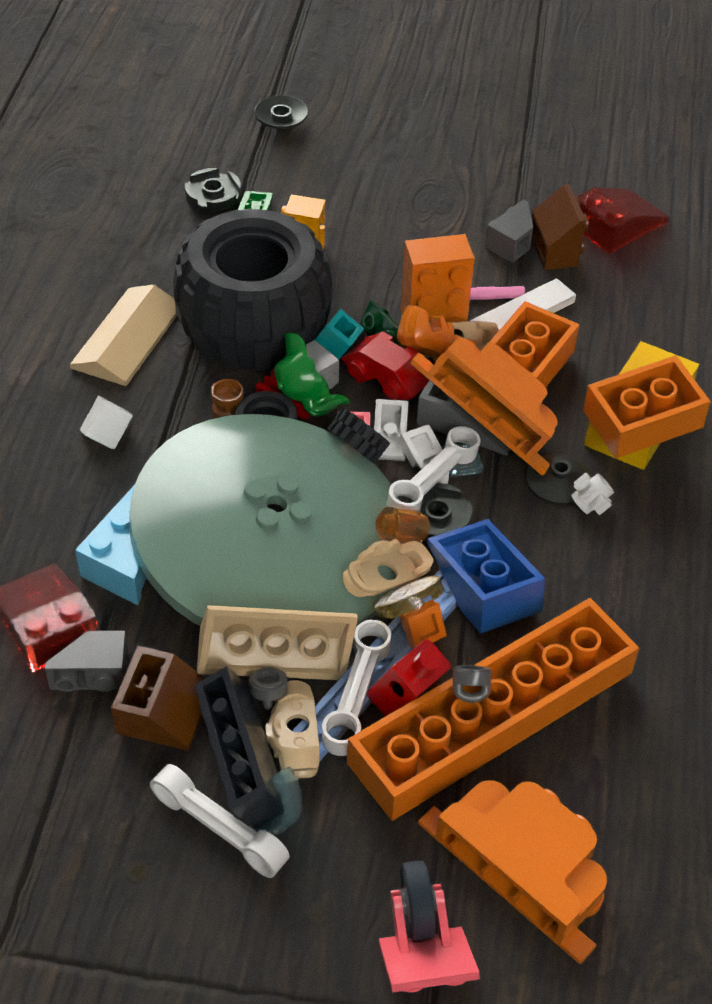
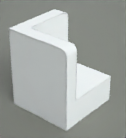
[80,396,133,449]

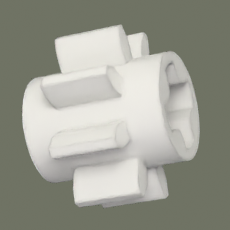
[571,473,614,515]

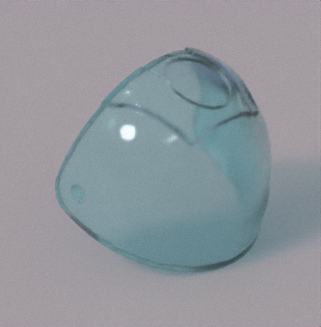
[241,766,303,835]

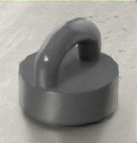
[453,665,492,703]
[249,667,287,710]

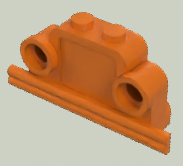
[410,338,558,476]
[418,780,607,964]

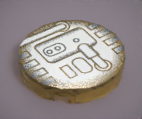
[373,575,444,619]

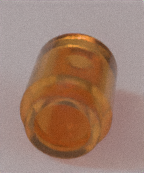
[376,507,430,544]

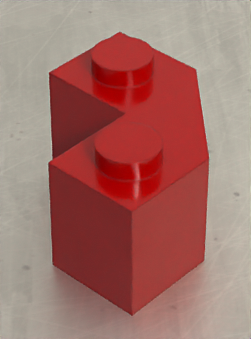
[341,331,429,401]

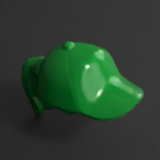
[274,333,350,417]

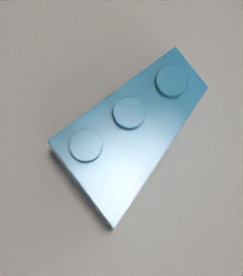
[75,485,147,605]

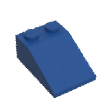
[427,519,545,634]

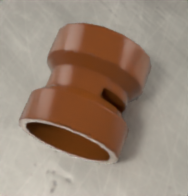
[211,379,244,419]

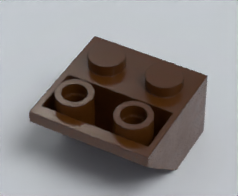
[531,184,588,270]
[111,646,205,751]

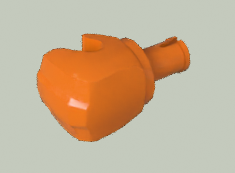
[397,305,476,358]

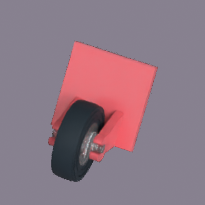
[379,861,480,993]

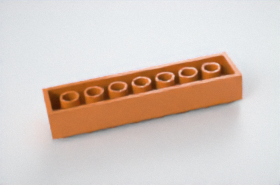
[347,598,639,821]

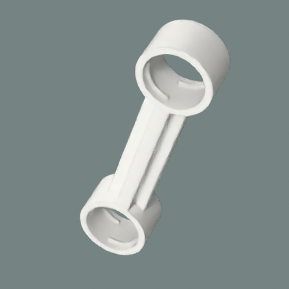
[386,426,480,519]
[322,620,391,756]
[150,764,290,878]

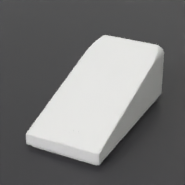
[374,399,408,461]

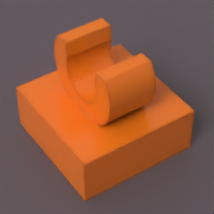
[400,599,447,649]

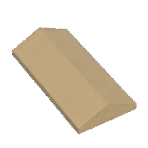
[70,285,177,386]
[197,605,358,680]

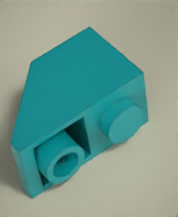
[315,308,364,360]

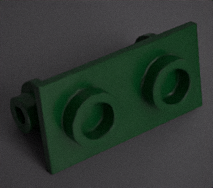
[360,300,405,349]

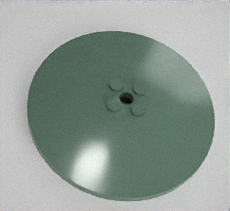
[129,414,409,627]

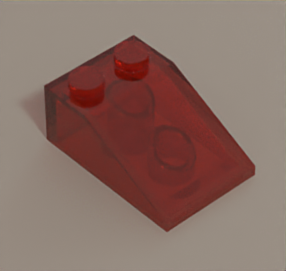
[578,187,669,254]
[0,563,98,672]

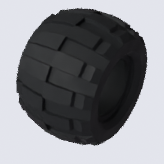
[173,209,332,370]

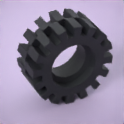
[327,407,390,464]

